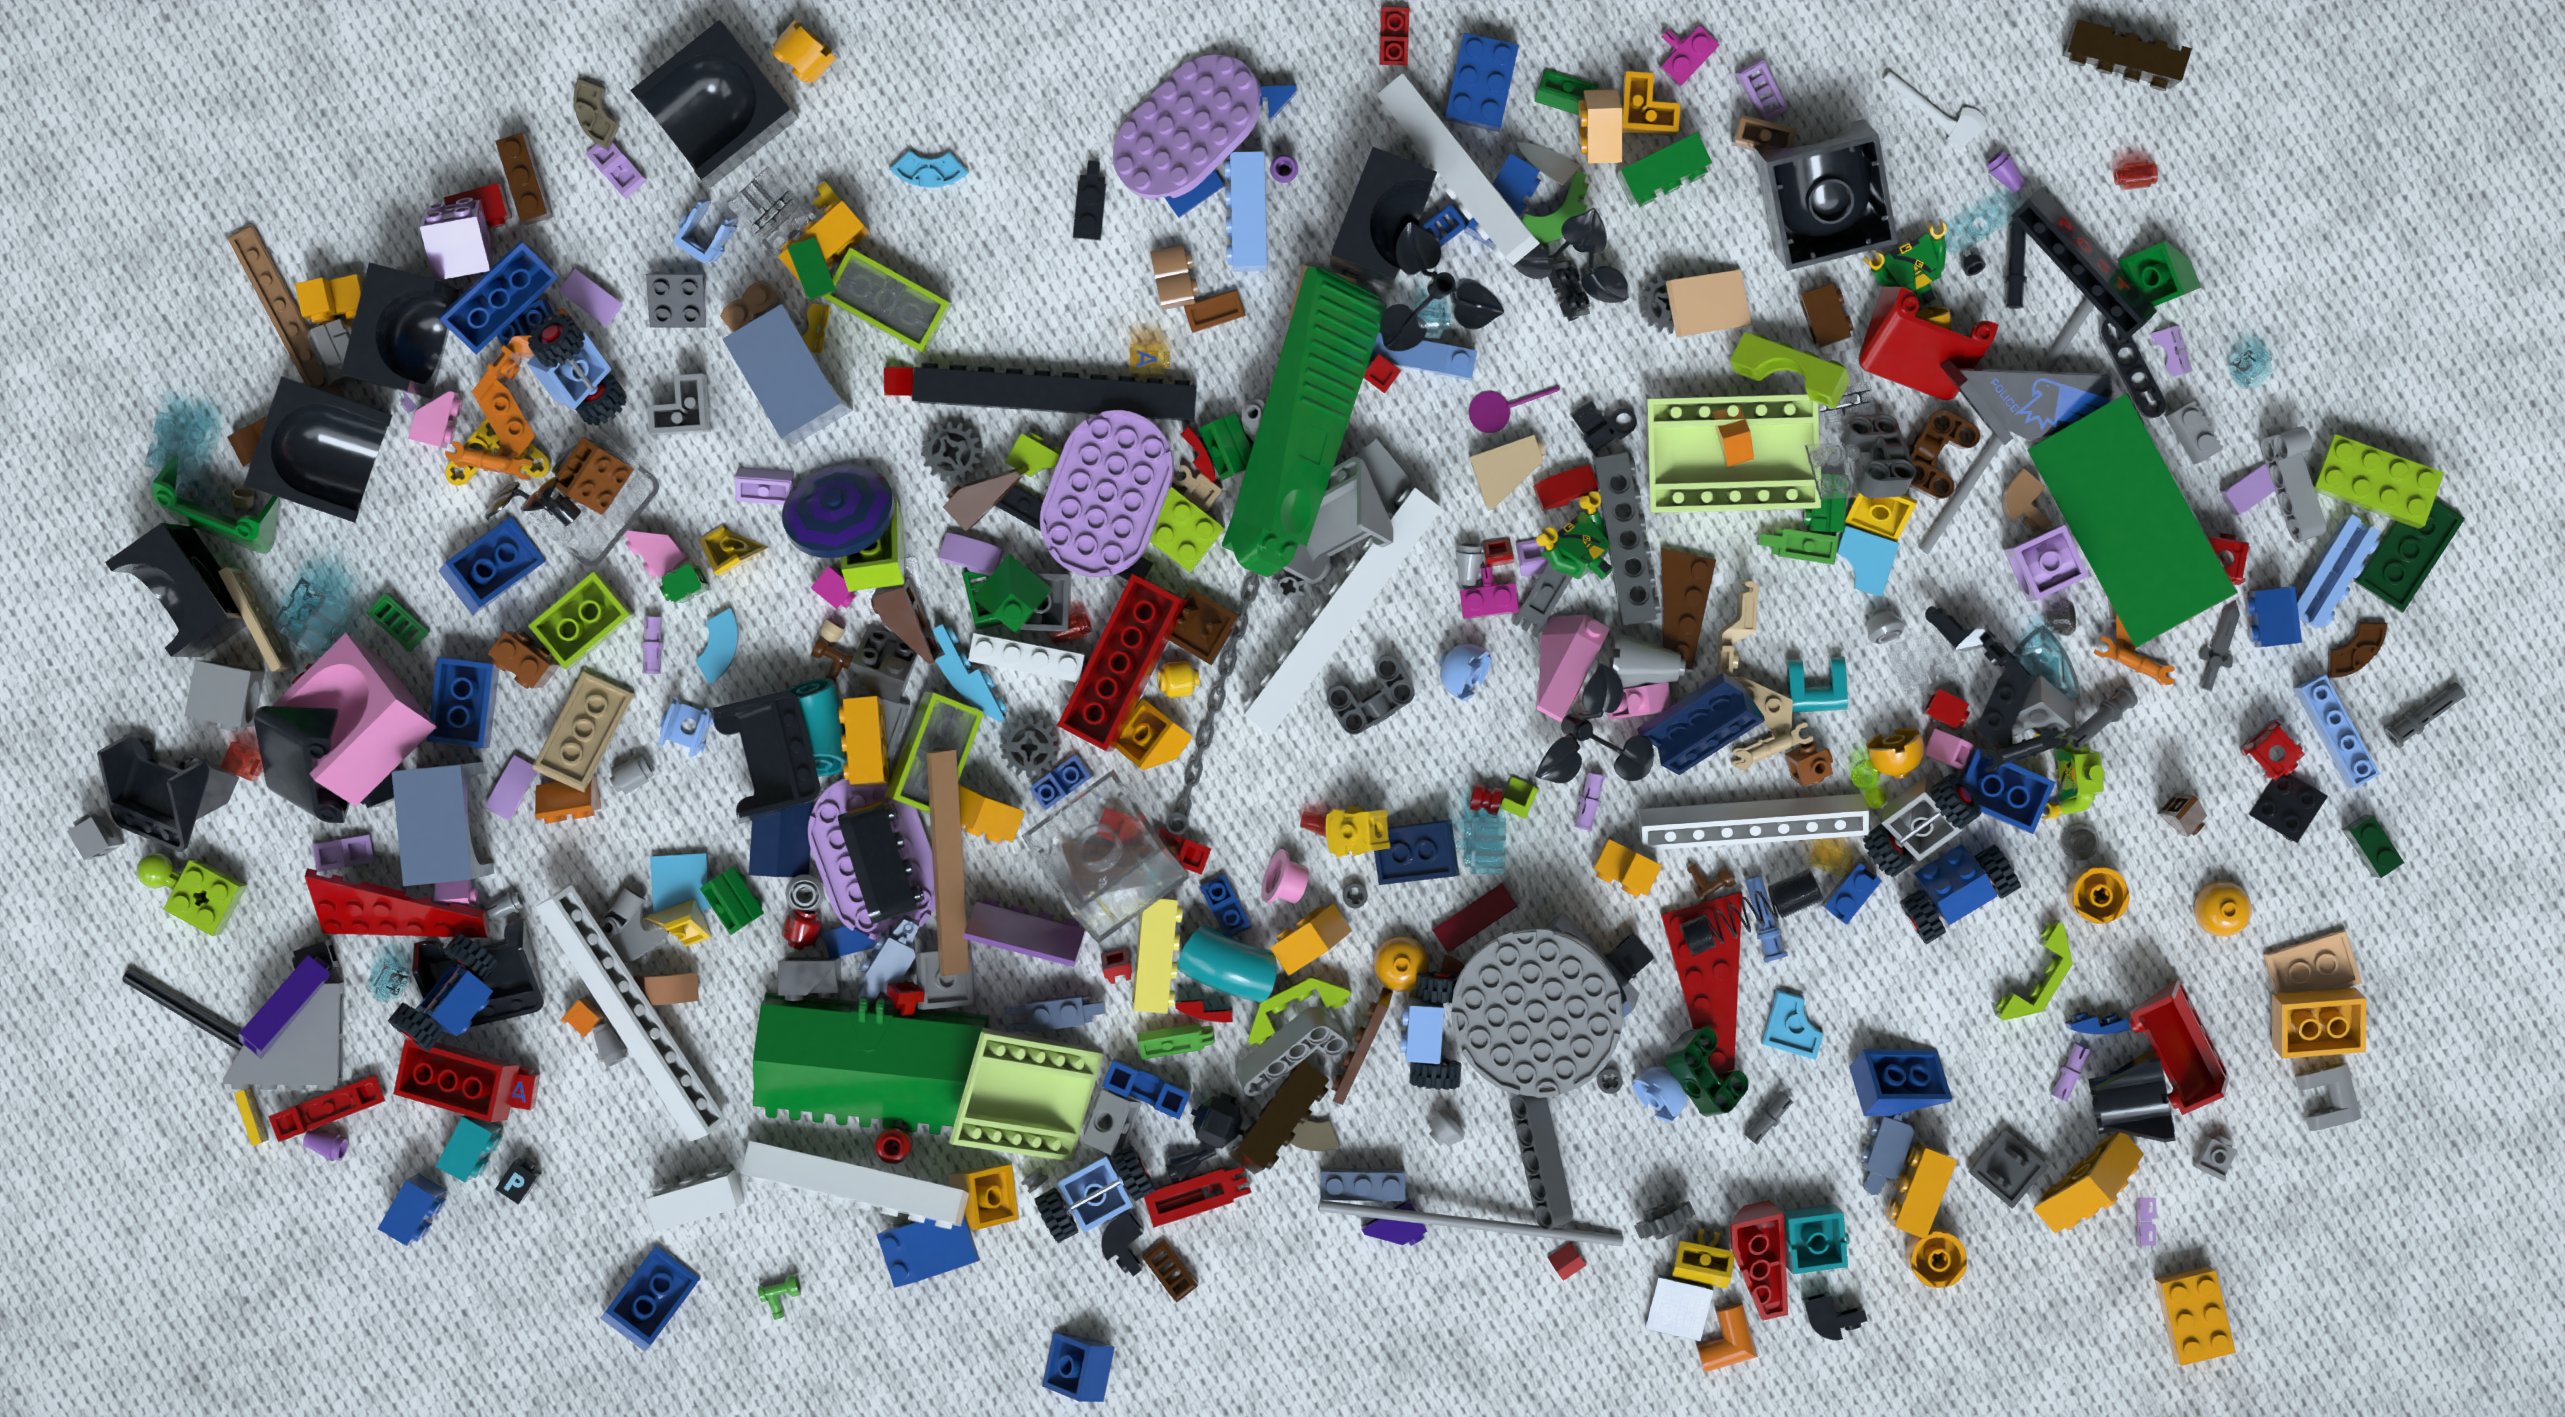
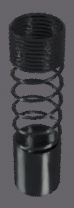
[1679,868,1823,957]

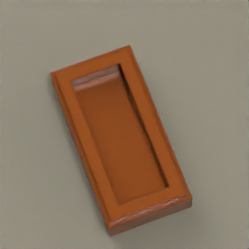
[1184,289,1246,333]

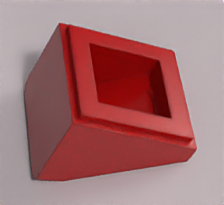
[884,367,914,397]

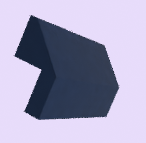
[1637,673,1765,775]
[749,793,814,877]

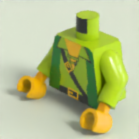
[2034,733,2105,819]

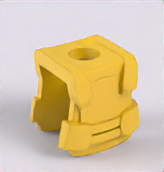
[1326,805,1390,858]

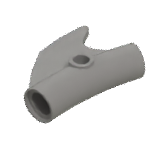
[597,887,669,962]

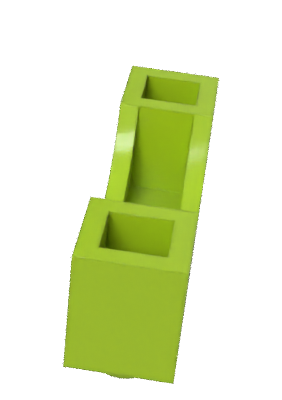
[1730,332,1850,409]
[1004,432,1063,478]

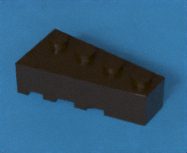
[2063,19,2192,91]
[1228,1060,1330,1175]

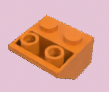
[535,776,602,824]

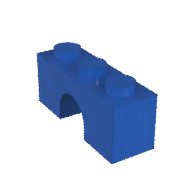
[1102,1057,1192,1120]

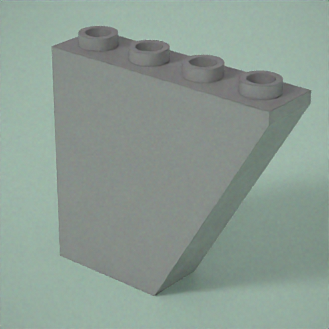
[223,982,344,1090]

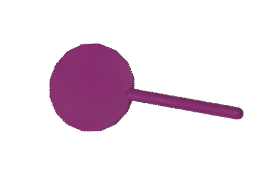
[1468,386,1560,433]

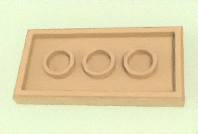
[218,567,294,672]
[532,671,634,792]

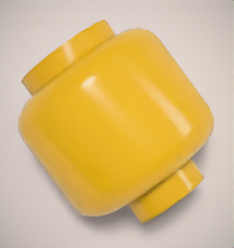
[1157,660,1200,698]

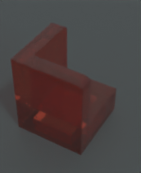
[221,741,263,781]

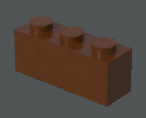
[495,132,553,226]

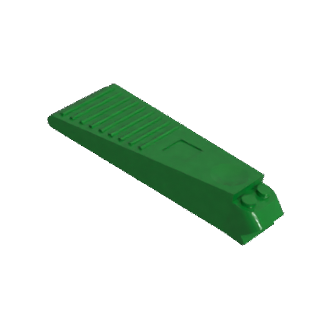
[1222,266,1387,577]

